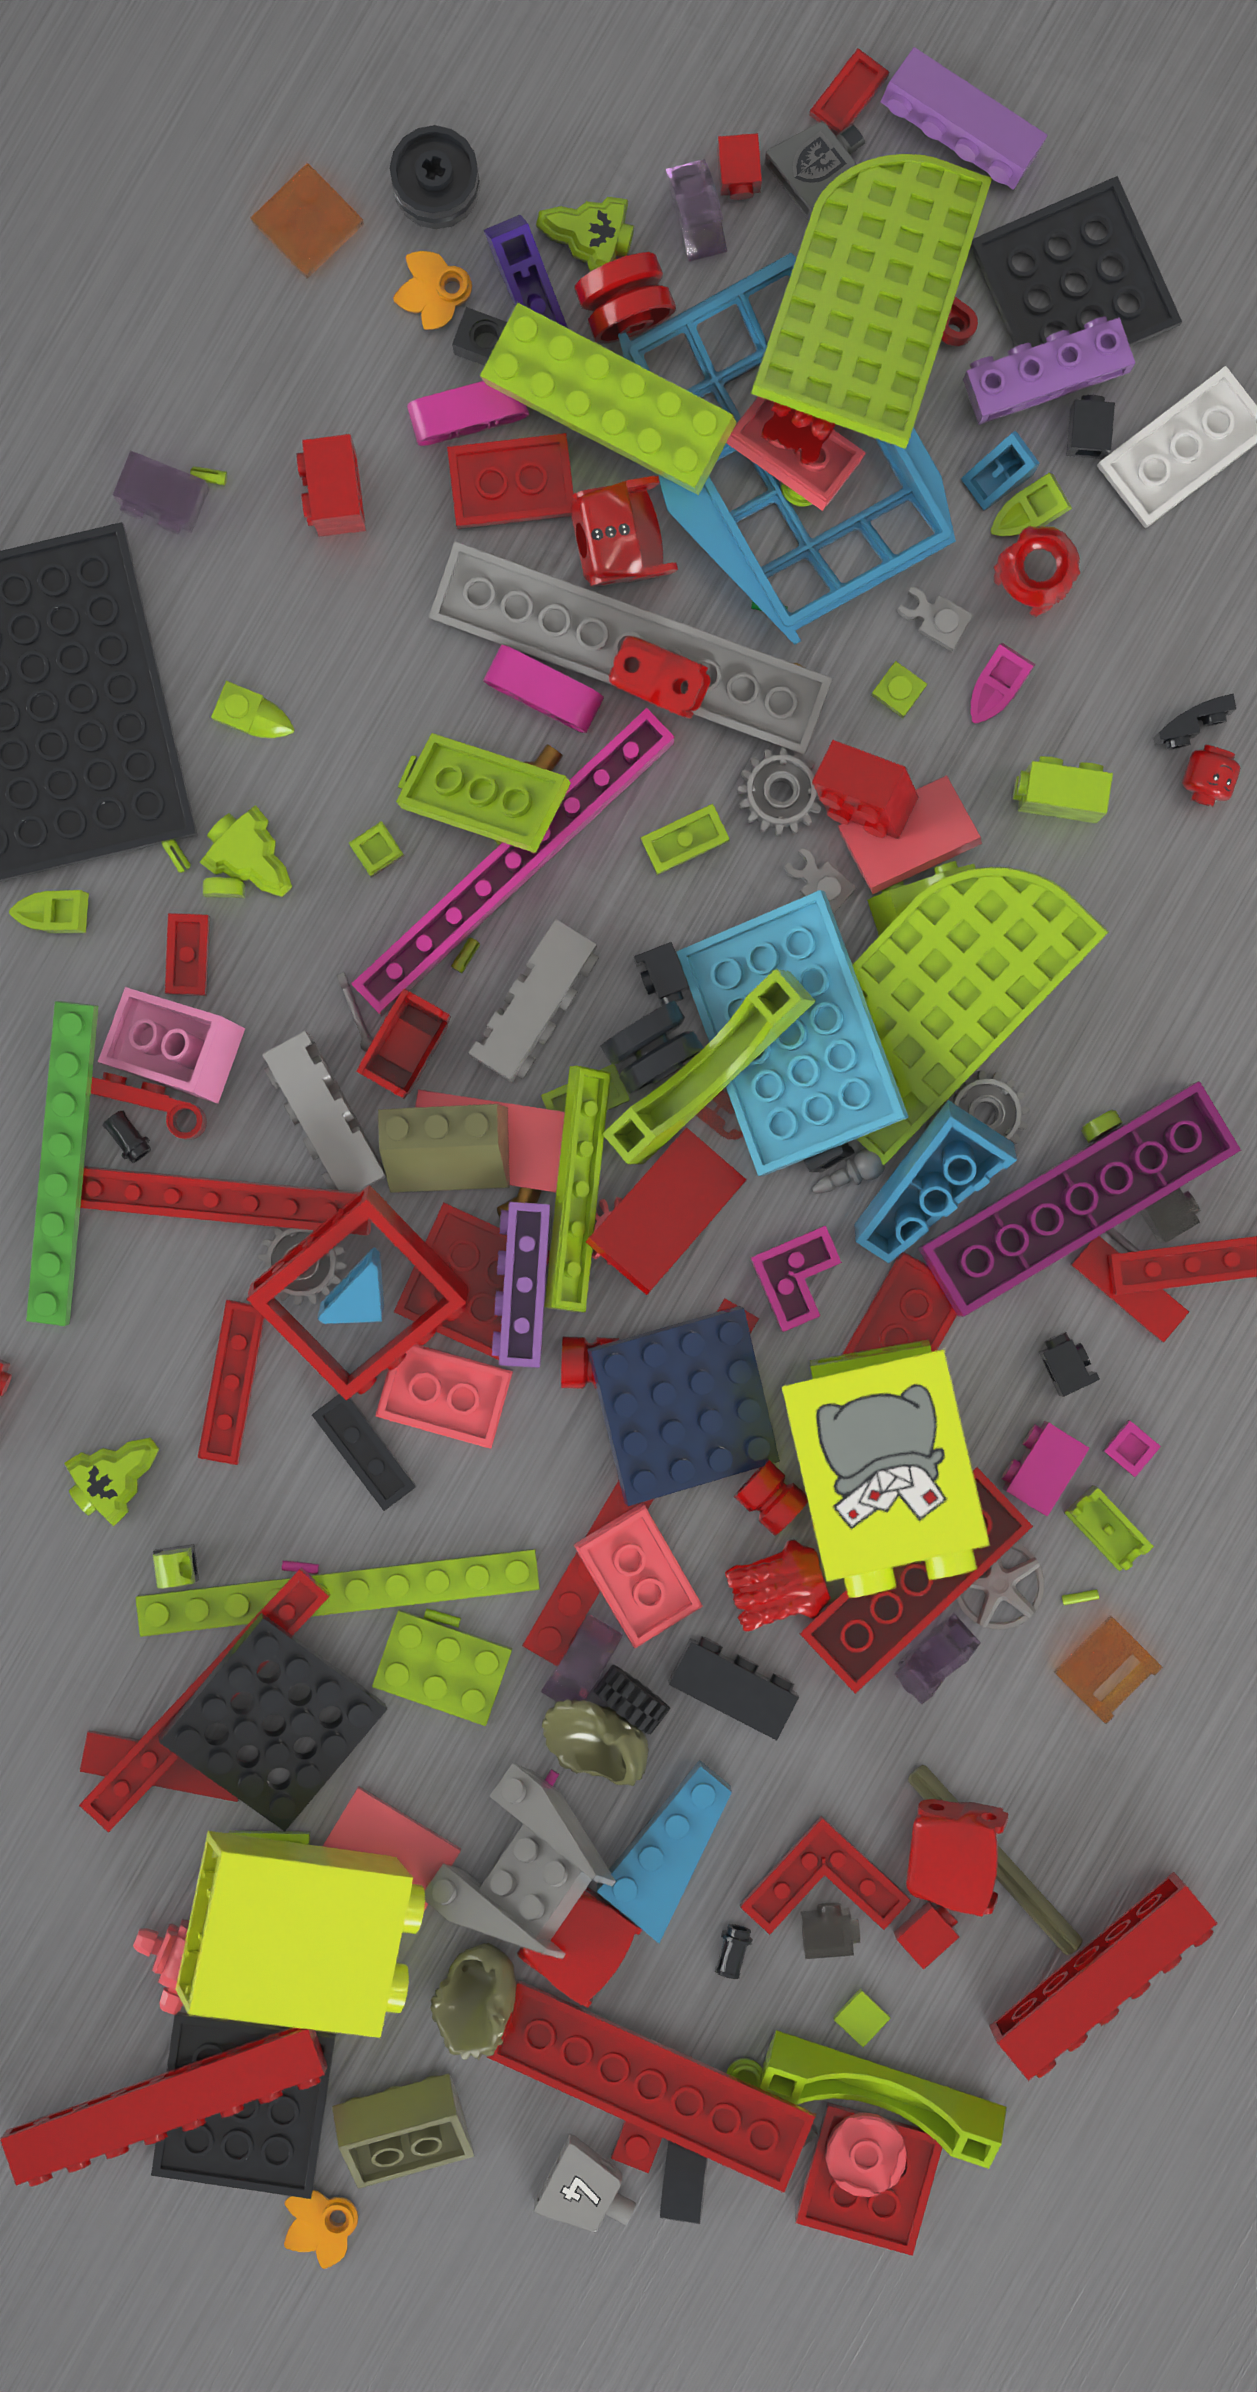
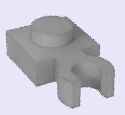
[897,587,973,652]
[784,847,857,914]

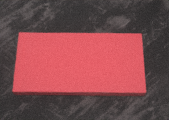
[415,1090,565,1193]

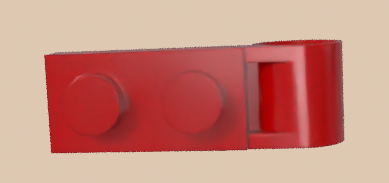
[91,1072,207,1140]

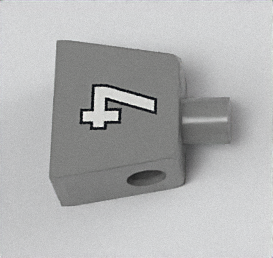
[534,2134,636,2232]

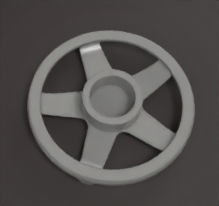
[957,1542,1044,1630]

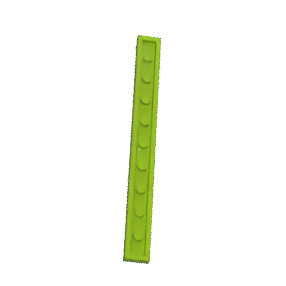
[135,1549,540,1637]

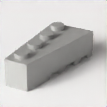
[469,919,599,1083]
[262,1031,386,1192]

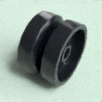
[389,125,480,229]
[600,1000,704,1094]

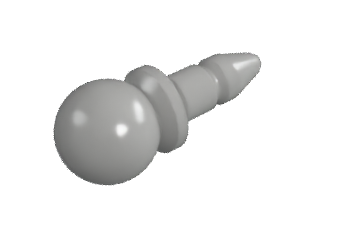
[812,1148,885,1193]

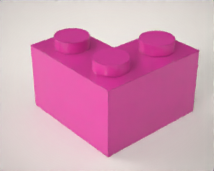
[750,1226,842,1332]

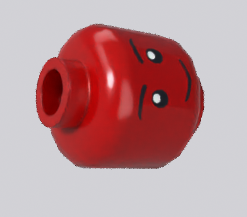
[1182,745,1241,807]

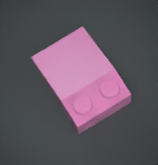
[98,987,245,1104]

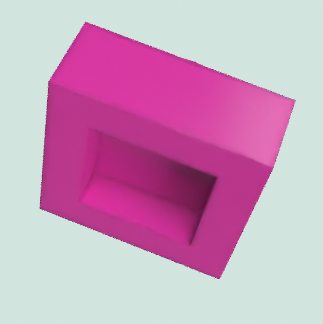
[1102,1420,1161,1477]

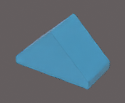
[961,431,1040,510]
[317,1247,384,1324]

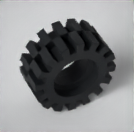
[593,1664,671,1735]

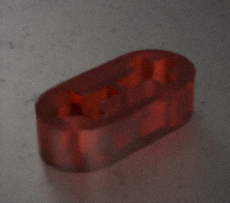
[695,1090,743,1140]

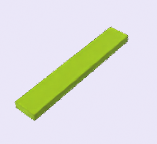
[544,1066,611,1312]

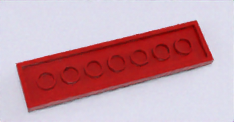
[487,1980,817,2193]

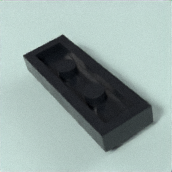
[312,1394,417,1511]

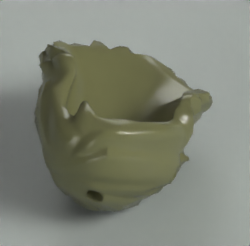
[542,1699,649,1786]
[430,1943,516,2061]

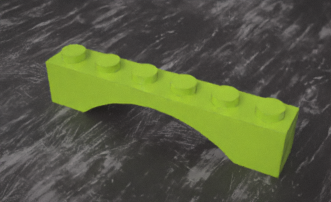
[602,969,816,1165]
[758,2030,1007,2169]

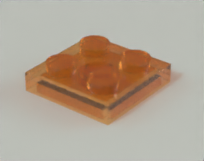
[250,163,364,279]

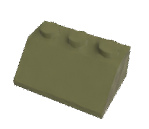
[378,1104,510,1193]
[332,2074,475,2189]

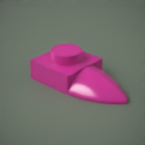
[971,643,1036,724]

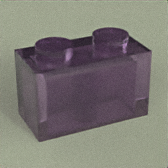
[113,450,210,534]

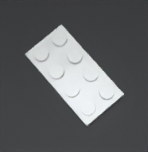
[1097,366,1257,529]

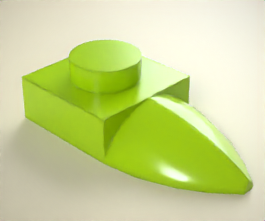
[991,472,1072,536]
[211,681,295,738]
[9,890,89,933]

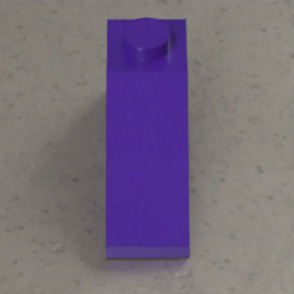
[484,215,568,328]

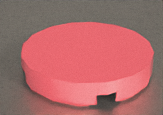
[825,2112,907,2197]

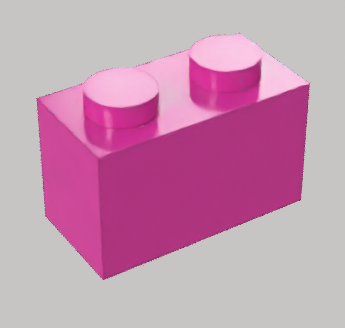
[1001,1421,1090,1517]

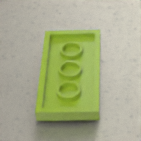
[396,733,571,853]

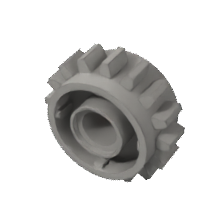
[737,747,822,836]
[944,1070,1030,1144]
[258,1227,347,1305]

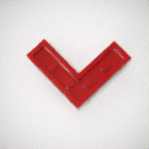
[740,1816,911,1935]

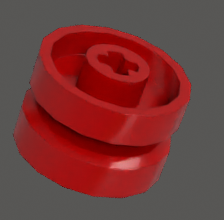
[574,252,676,344]

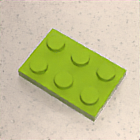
[372,1609,513,1726]

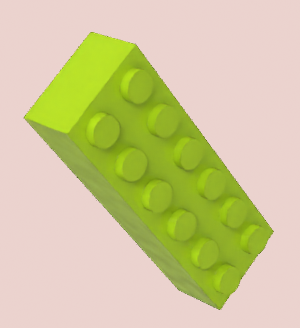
[480,303,736,495]

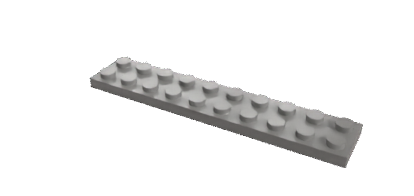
[428,541,833,755]

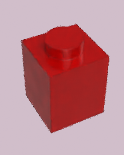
[717,133,762,200]
[893,1901,959,1970]

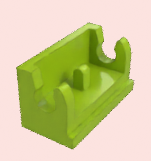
[1064,1485,1154,1571]

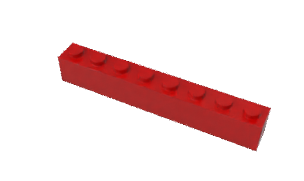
[0,2027,328,2187]

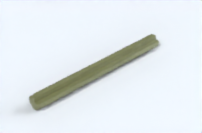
[908,1765,1083,1955]

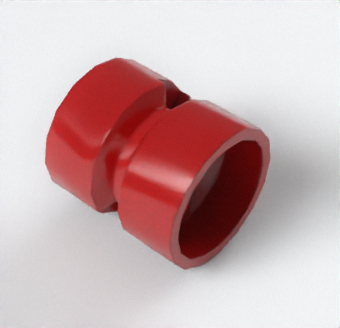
[561,1336,619,1389]
[734,1460,808,1536]

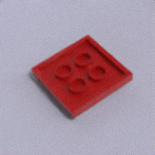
[394,1202,550,1360]
[795,2102,942,2256]

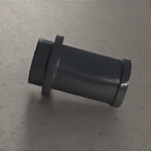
[102,1110,151,1163]
[715,1924,753,1979]

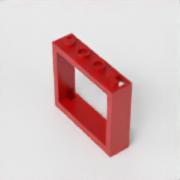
[247,1185,468,1401]

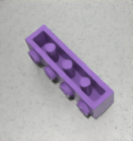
[881,47,1048,190]
[963,317,1135,425]
[492,1202,551,1368]

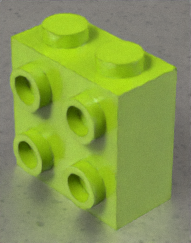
[1013,756,1113,823]

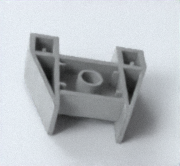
[425,1763,616,1959]

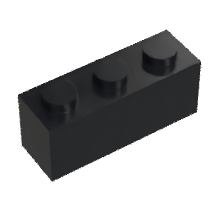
[668,1636,799,1741]

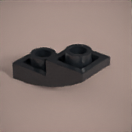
[1153,693,1236,750]
[660,2141,708,2224]

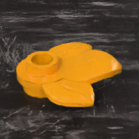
[393,251,472,330]
[284,2190,358,2269]

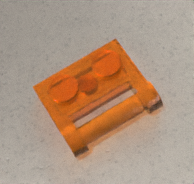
[1054,1615,1163,1724]

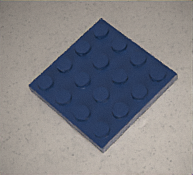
[587,1306,780,1506]

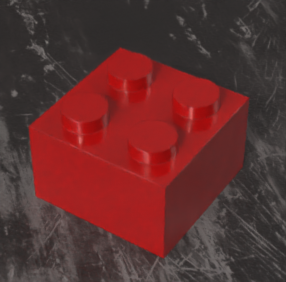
[296,434,366,537]
[812,740,919,839]

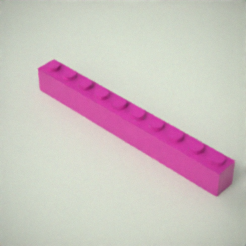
[351,708,675,1016]

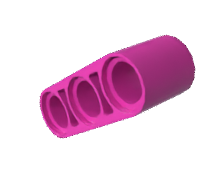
[407,381,529,446]
[483,645,604,734]

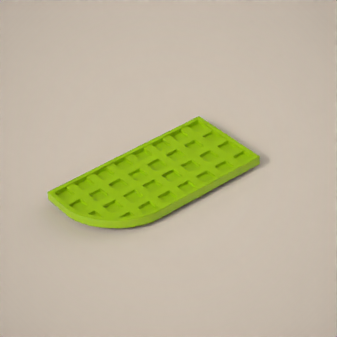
[751,154,992,449]
[852,867,1109,1165]

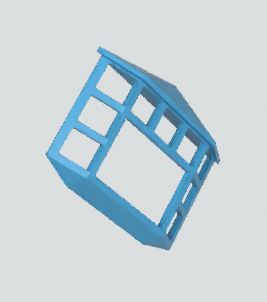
[618,253,956,645]

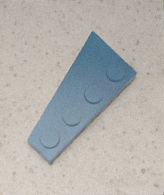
[854,1100,1017,1263]
[597,1760,732,1943]

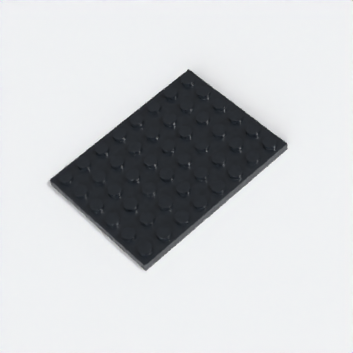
[0,522,198,882]

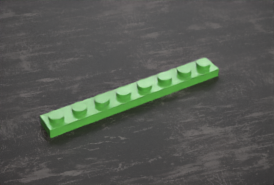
[26,1001,99,1326]

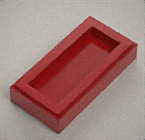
[809,48,890,135]

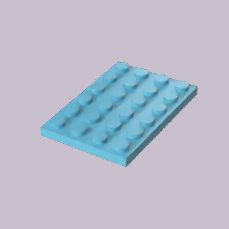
[676,890,909,1176]

